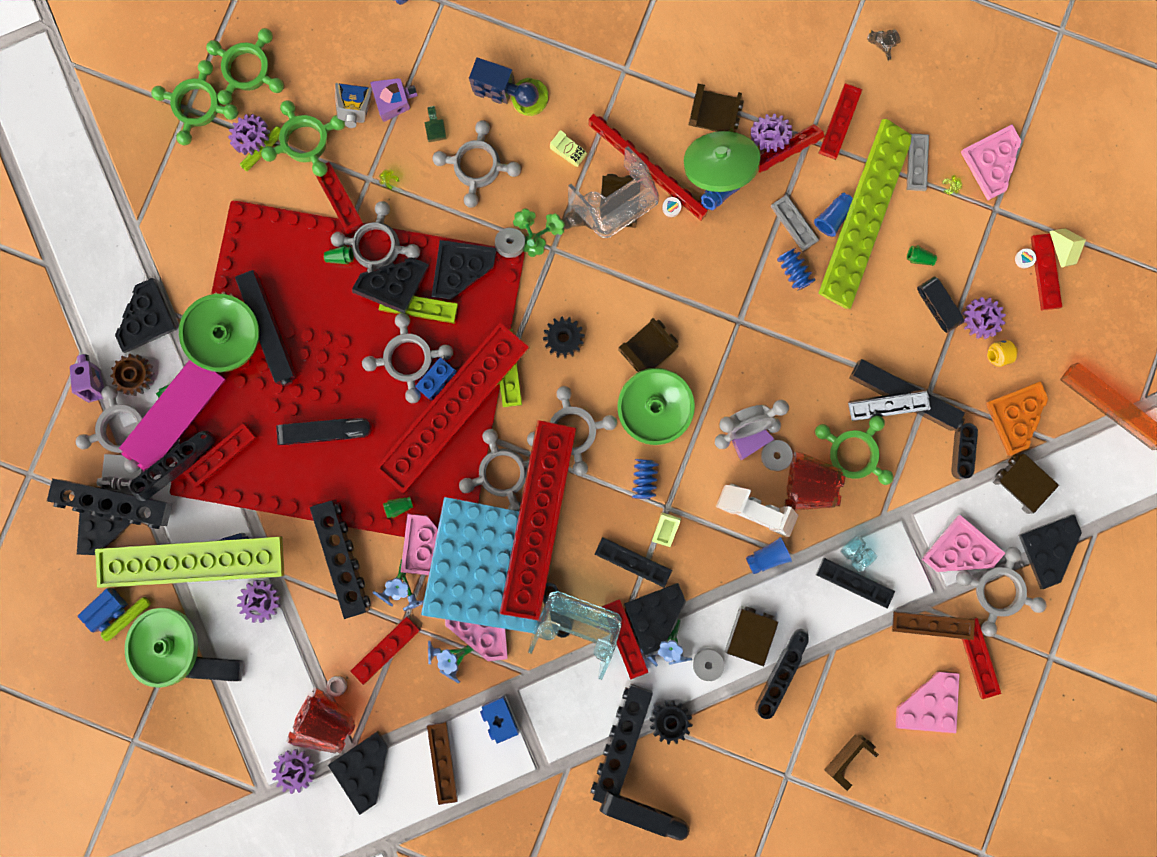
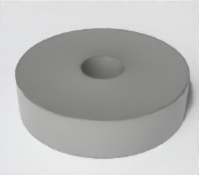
[495,228,525,258]
[761,440,793,471]
[693,649,724,681]

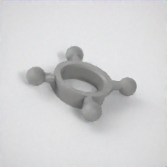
[432,120,521,208]
[331,201,420,273]
[362,313,453,403]
[75,386,143,473]
[527,386,617,476]
[714,400,789,449]
[459,429,530,511]
[956,547,1047,637]

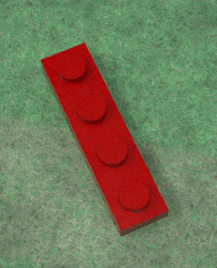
[818,83,863,160]
[758,124,825,173]
[315,162,364,234]
[1031,234,1062,311]
[183,423,257,488]
[602,599,649,680]
[350,616,421,685]
[962,617,1002,699]

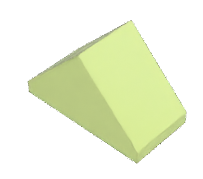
[1050,228,1086,267]
[652,512,681,547]

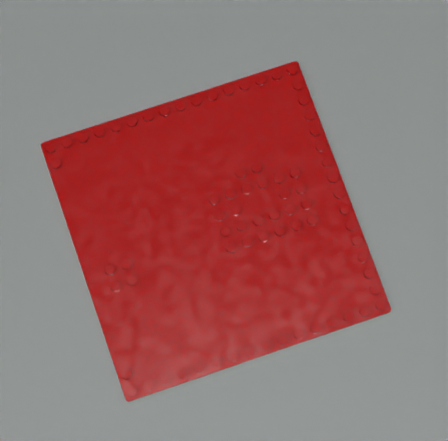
[169,200,525,537]

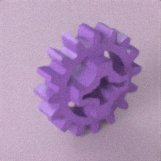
[228,114,270,155]
[751,114,792,152]
[962,297,1006,339]
[237,581,281,623]
[271,749,316,794]

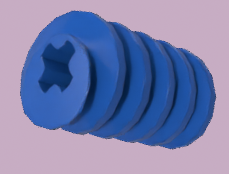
[777,248,816,291]
[632,459,659,499]

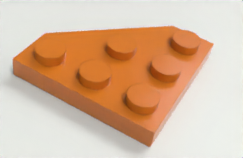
[986,381,1048,456]

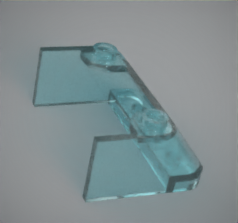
[528,591,622,680]

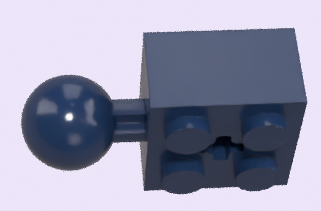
[469,57,539,107]

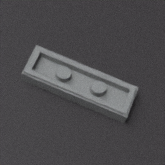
[906,133,929,191]
[770,194,819,252]

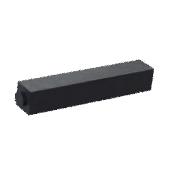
[235,270,297,386]
[849,359,965,431]

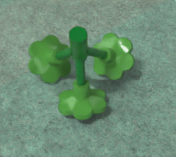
[513,209,565,257]

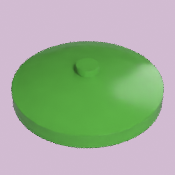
[684,131,760,192]
[179,294,260,372]
[617,368,695,445]
[125,608,198,688]

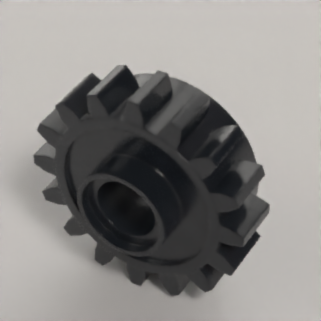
[543,316,585,359]
[649,700,693,745]

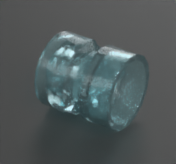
[840,535,878,572]

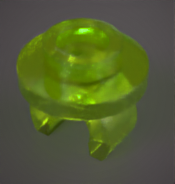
[379,169,400,189]
[942,175,962,194]

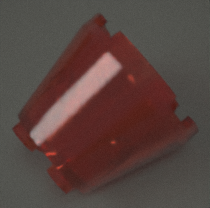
[785,452,845,511]
[286,687,355,753]

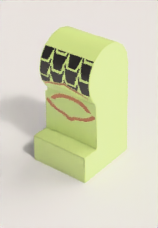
[550,130,587,167]

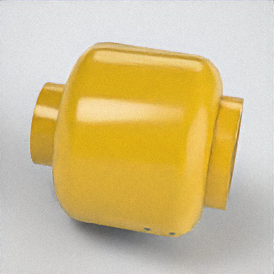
[987,340,1018,367]

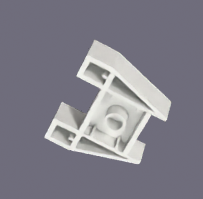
[716,483,798,537]

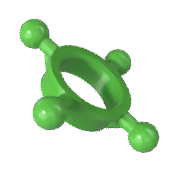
[206,28,284,105]
[151,60,238,146]
[261,100,345,177]
[815,416,894,493]

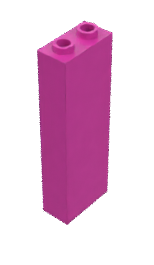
[119,360,226,471]

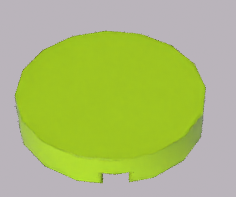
[511,78,548,116]

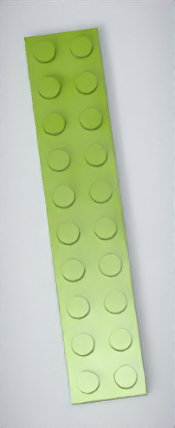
[818,119,912,309]
[95,537,285,588]

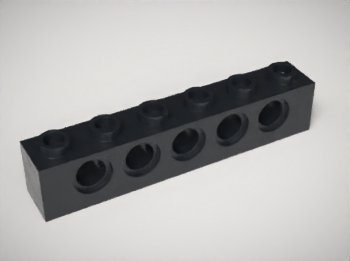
[47,478,173,529]
[310,499,371,619]
[590,684,653,803]

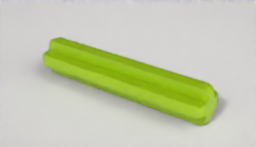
[240,126,281,171]
[100,597,151,641]

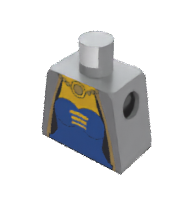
[335,83,372,128]

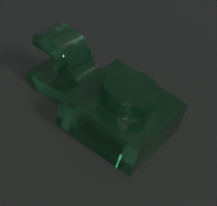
[424,106,447,142]

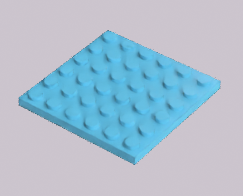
[421,497,537,634]

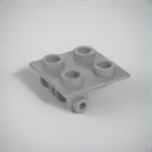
[97,454,142,495]

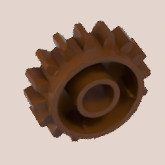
[110,354,155,396]

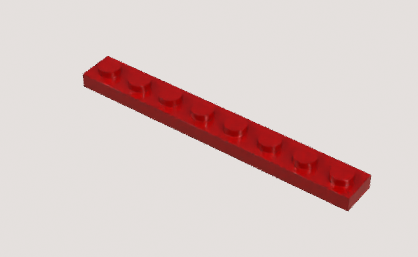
[588,113,708,221]

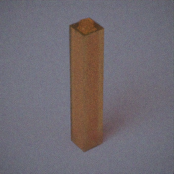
[1060,363,1157,450]

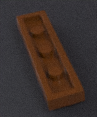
[892,611,975,640]
[427,722,458,805]

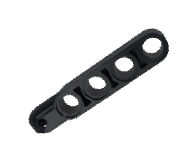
[276,418,372,445]
[129,431,215,501]
[755,629,809,719]
[599,791,690,841]

